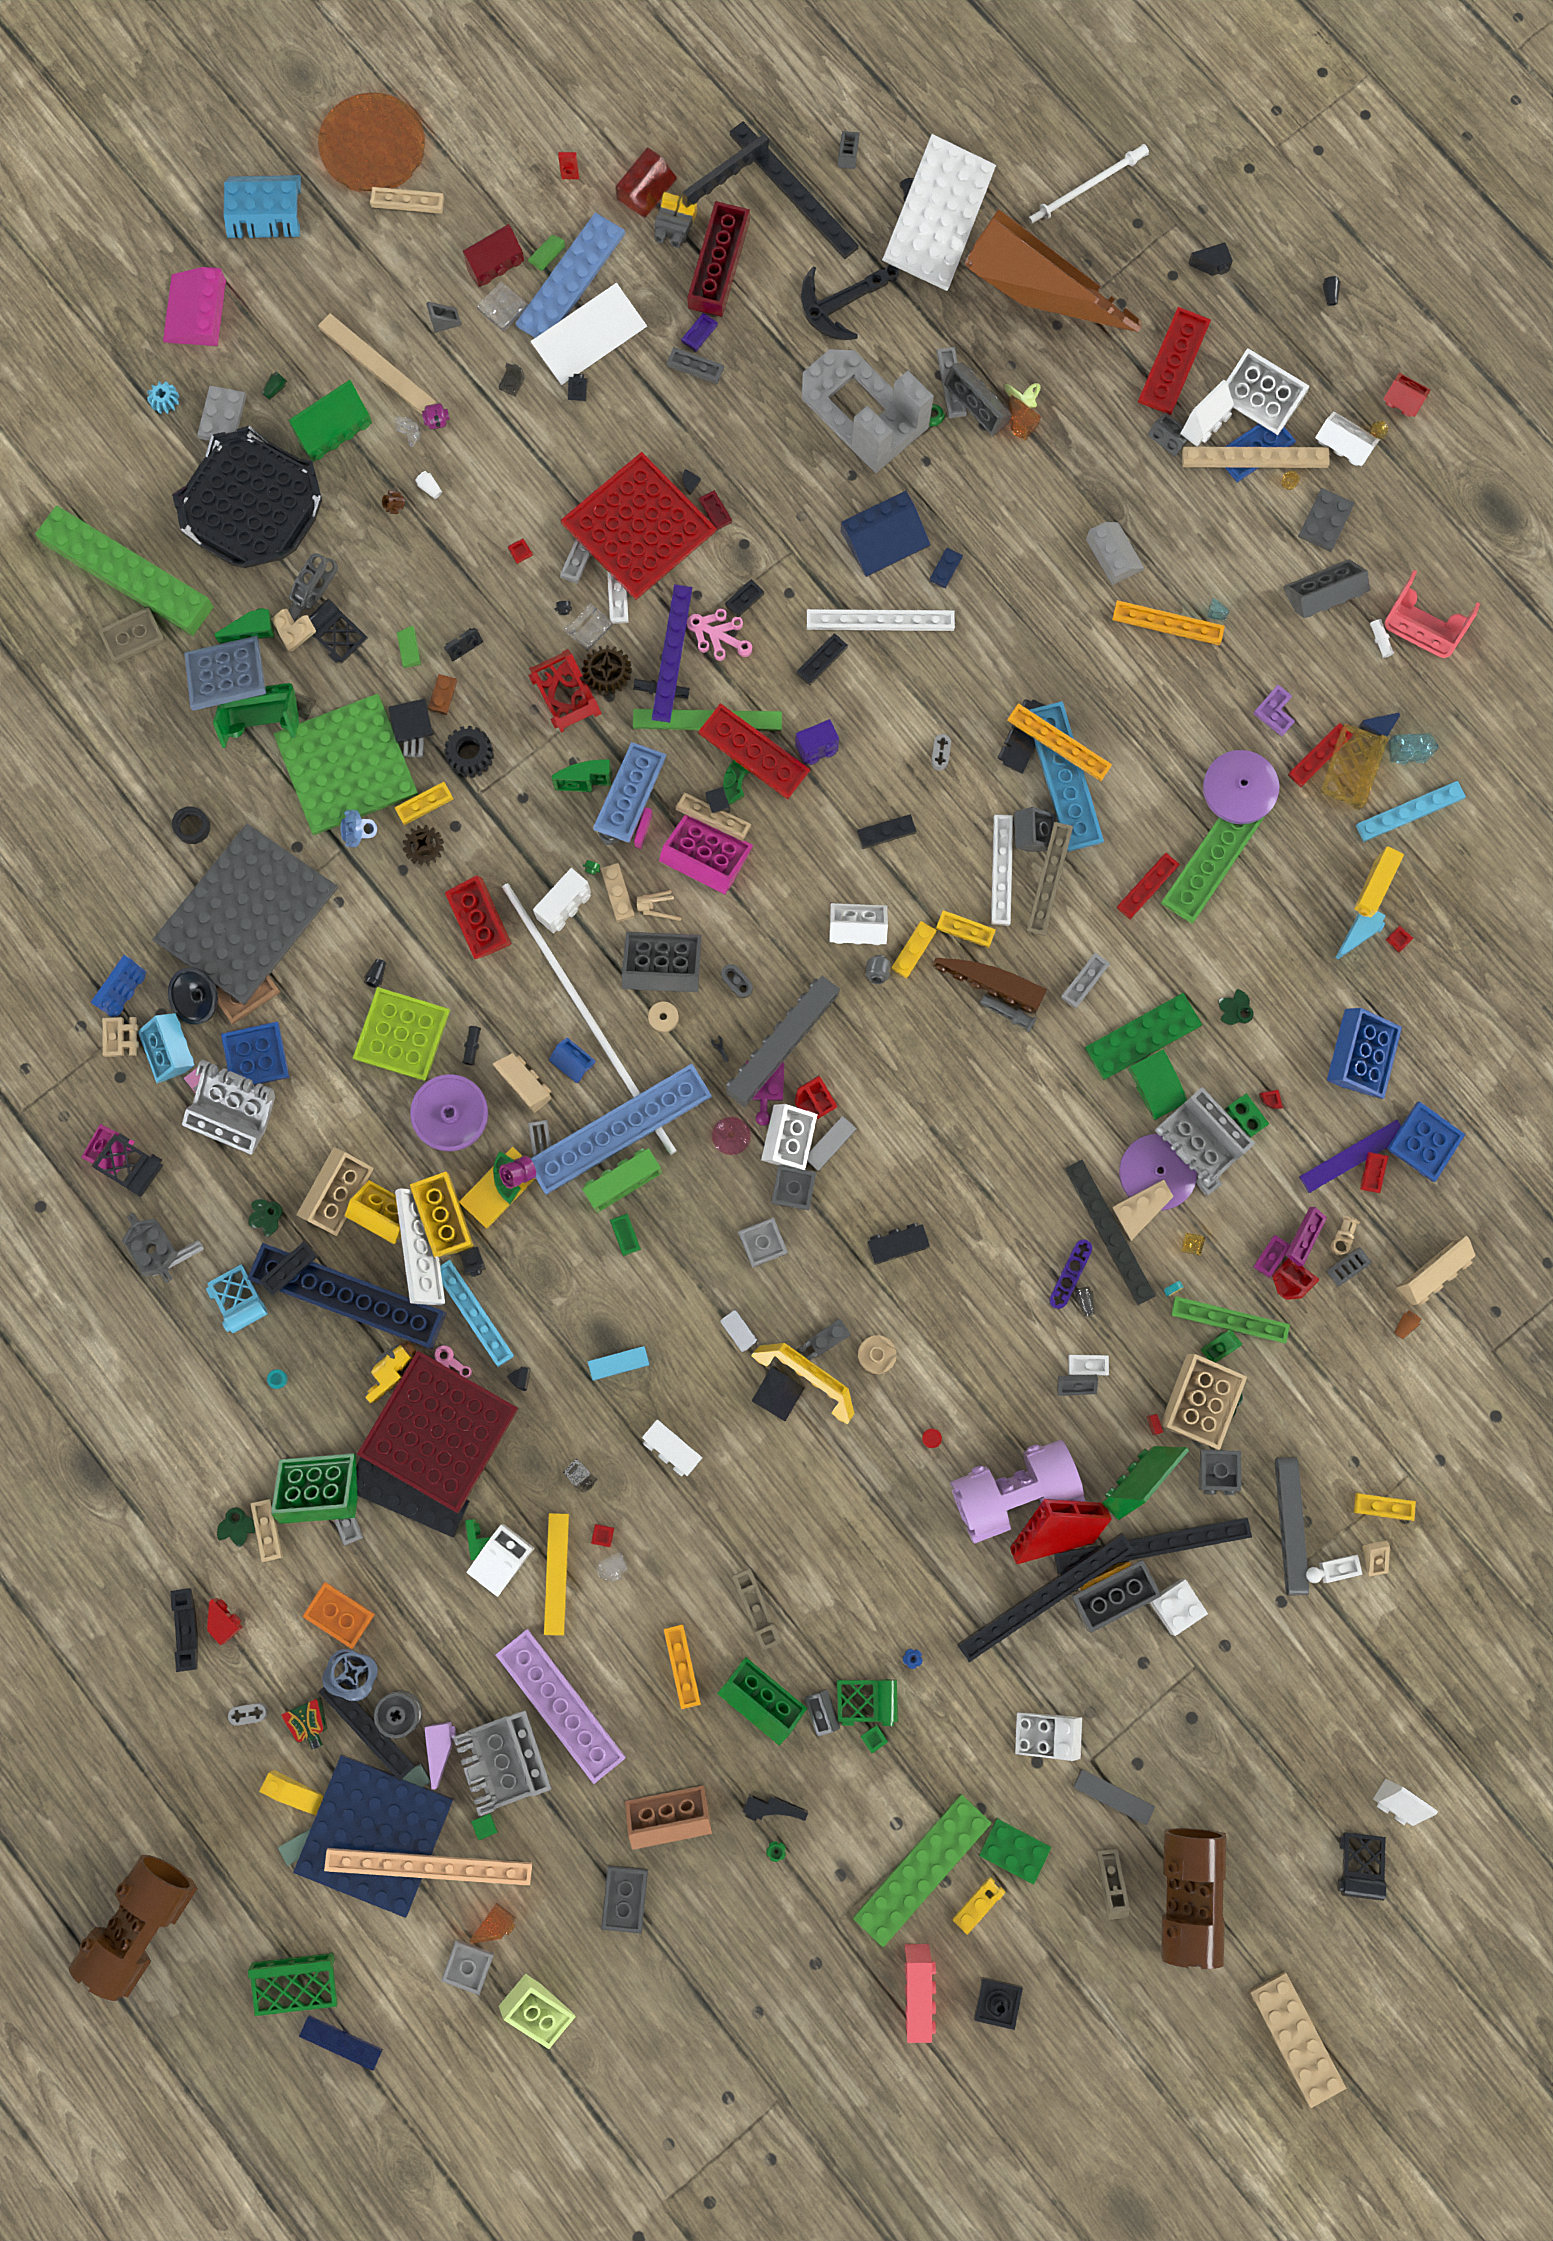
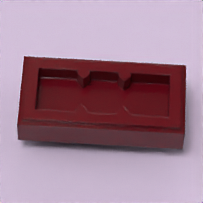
[698,490,732,531]

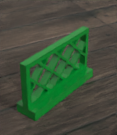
[248,1953,338,2016]

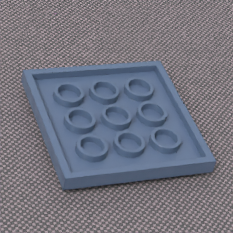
[184,636,266,711]

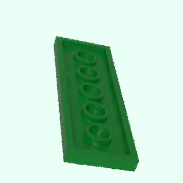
[1084,993,1203,1081]

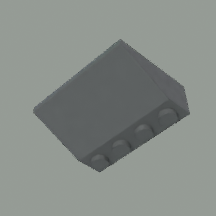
[622,931,701,992]

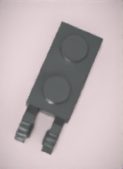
[796,1319,851,1361]

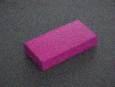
[634,807,653,849]

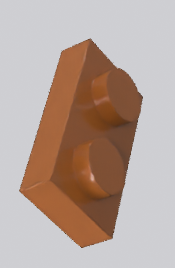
[428,674,457,715]

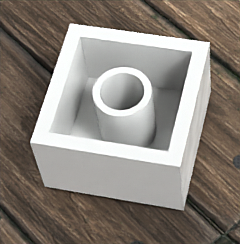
[1150,1579,1208,1636]

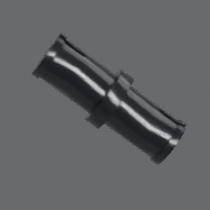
[462,1026,481,1066]

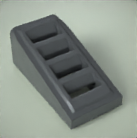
[838,131,860,169]
[1326,1247,1372,1287]

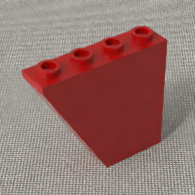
[1010,1499,1112,1564]

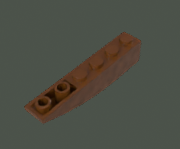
[933,958,1047,1014]

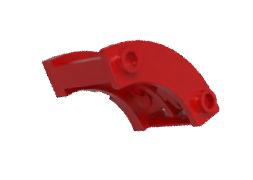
[528,649,602,733]

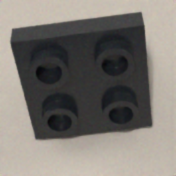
[974,1977,1023,2030]

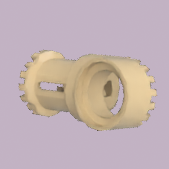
[1331,1215,1360,1255]

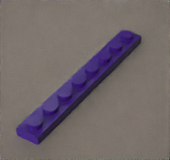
[652,584,692,723]

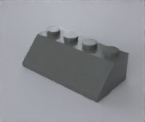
[944,363,1012,436]
[1283,559,1370,618]
[1072,1560,1161,1633]

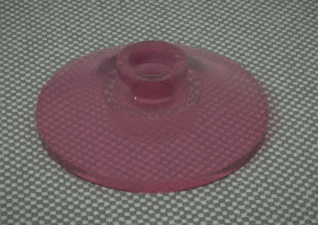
[712,1117,750,1155]

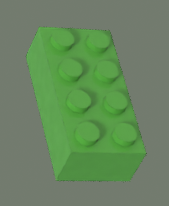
[582,1148,662,1213]

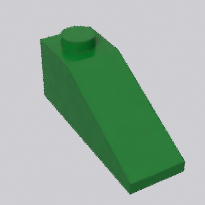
[215,608,275,644]

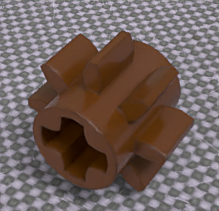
[382,490,405,514]

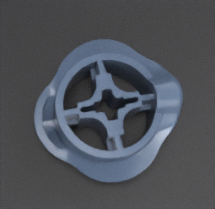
[322,1649,378,1701]

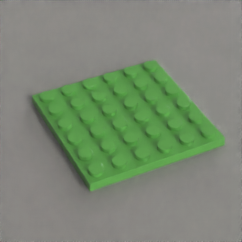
[273,694,419,835]

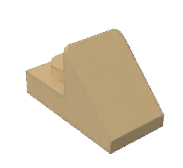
[1362,1540,1390,1577]

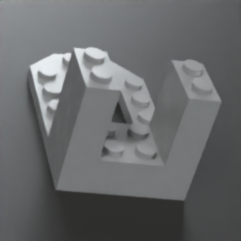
[802,349,933,473]

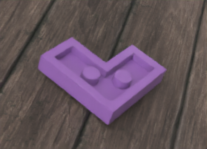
[1253,685,1295,737]

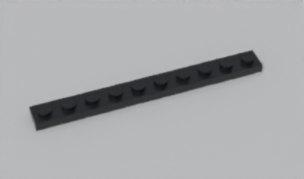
[730,121,859,259]
[1054,1517,1252,1574]
[957,1533,1134,1662]

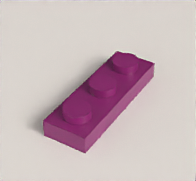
[1286,1207,1327,1266]

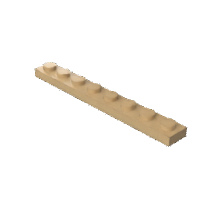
[1182,447,1330,468]

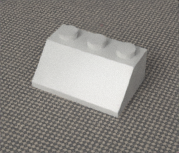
[1180,380,1234,447]
[1315,412,1380,466]
[830,903,888,945]
[761,1104,817,1170]

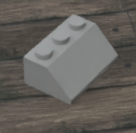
[1086,522,1145,585]

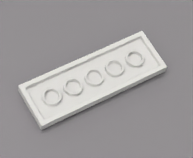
[395,1188,445,1305]

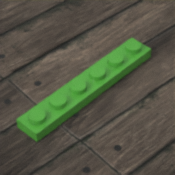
[1170,1296,1290,1344]

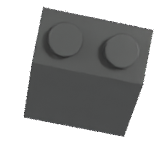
[1014,807,1056,852]

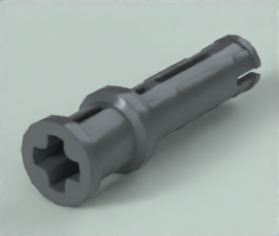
[980,993,1037,1033]

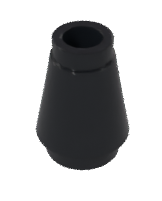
[1322,276,1341,306]
[364,959,386,988]

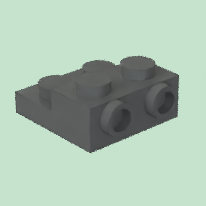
[1199,1450,1241,1495]

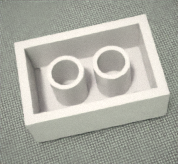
[533,868,591,934]

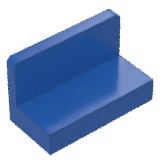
[549,1037,596,1083]

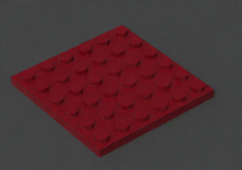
[357,1351,519,1513]

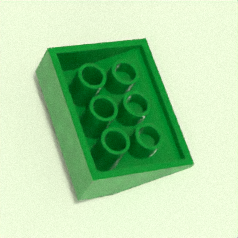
[289,380,372,462]
[1102,1446,1189,1520]
[271,1453,358,1524]

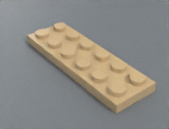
[1249,1971,1347,2108]

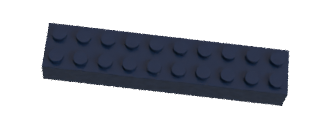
[247,1243,447,1349]

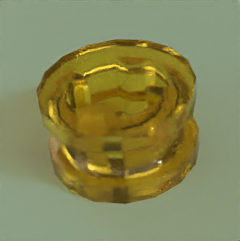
[1281,471,1300,490]

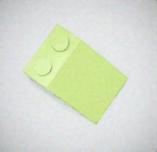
[499,1974,576,2049]

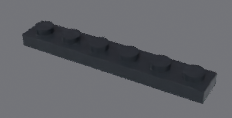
[682,133,769,208]
[319,1684,416,1781]

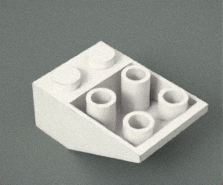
[466,1524,535,1597]
[1015,1712,1082,1761]

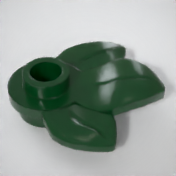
[1219,989,1254,1025]
[248,1199,283,1237]
[217,1507,256,1547]

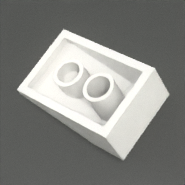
[1373,1779,1438,1826]

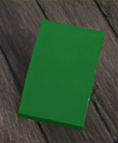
[552,759,612,792]
[1128,1049,1187,1120]

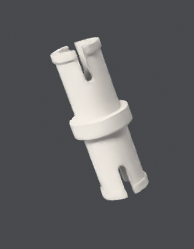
[1370,619,1394,658]

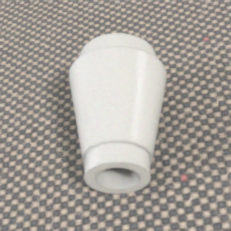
[415,471,442,499]

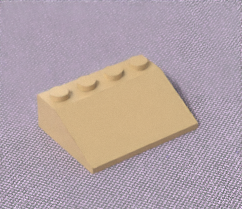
[1161,1354,1247,1450]

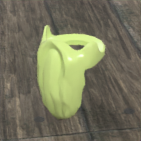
[1004,383,1041,409]

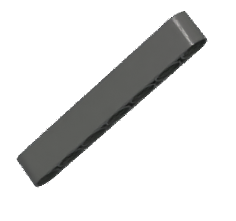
[1275,1457,1309,1596]

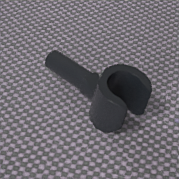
[711,1036,729,1063]

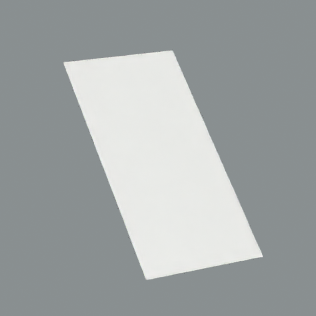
[531,283,647,385]

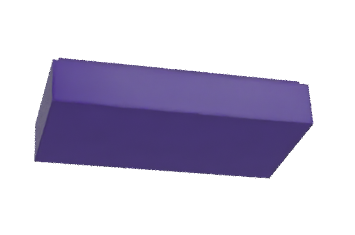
[681,313,718,352]

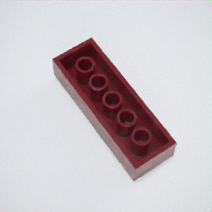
[687,201,750,317]

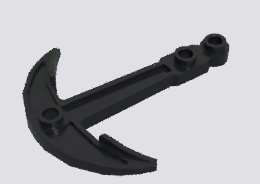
[801,264,899,340]

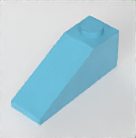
[1335,911,1386,959]

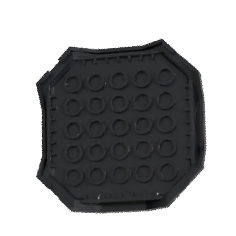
[172,426,322,568]

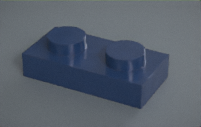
[929,548,963,589]

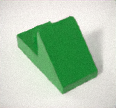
[1200,1329,1242,1363]
[465,1519,491,1560]

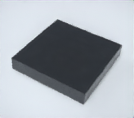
[388,699,433,743]

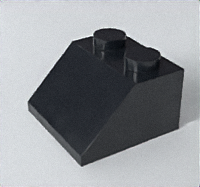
[751,1367,805,1421]

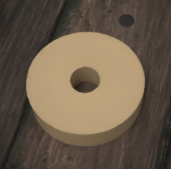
[648,1002,679,1033]

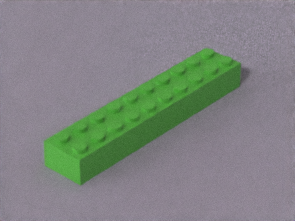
[35,505,214,636]

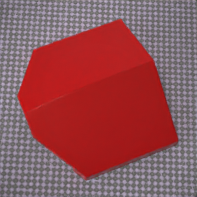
[794,1075,837,1120]
[1272,1258,1319,1300]

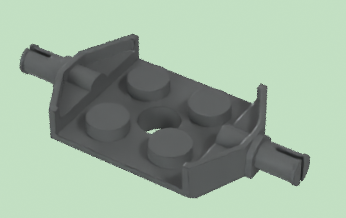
[122,1213,177,1283]

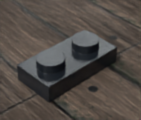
[725,579,764,617]

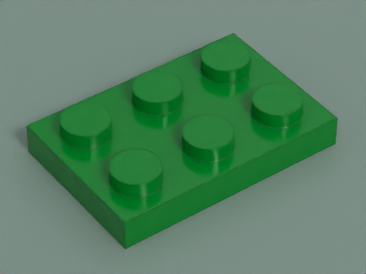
[979,1817,1052,1885]

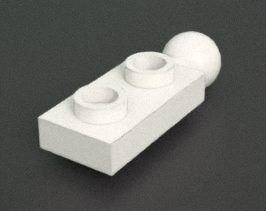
[1306,1555,1363,1583]

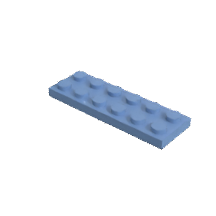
[593,742,666,842]

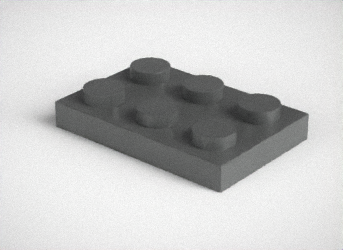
[1298,488,1355,552]

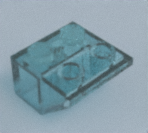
[1388,733,1439,765]

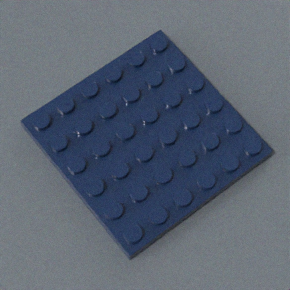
[293,1754,454,1918]

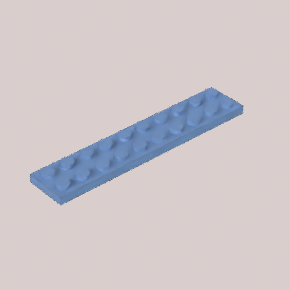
[531,1064,712,1195]

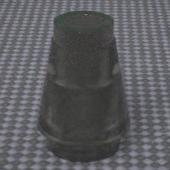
[1074,1286,1095,1316]

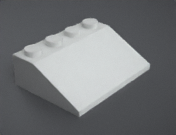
[1226,348,1309,435]

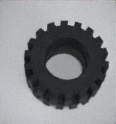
[444,726,494,778]

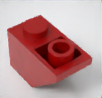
[207,1598,243,1646]

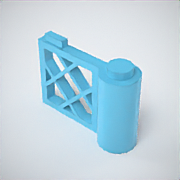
[206,1264,268,1333]

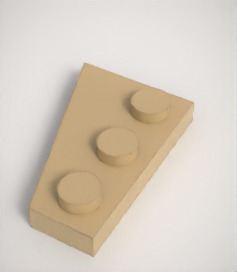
[1112,1179,1173,1241]

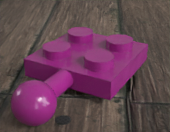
[746,1061,784,1126]

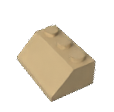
[493,1053,552,1114]

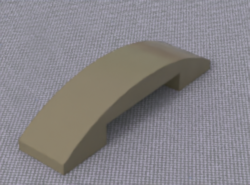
[732,1568,781,1650]

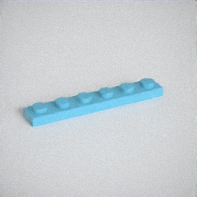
[1356,781,1466,842]
[440,1260,514,1367]

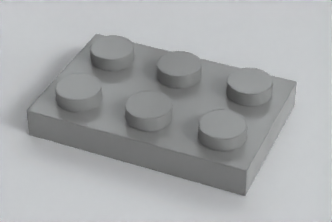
[197,386,247,441]

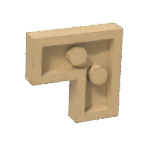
[271,609,316,651]

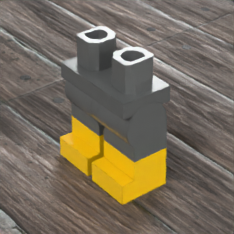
[654,192,697,248]

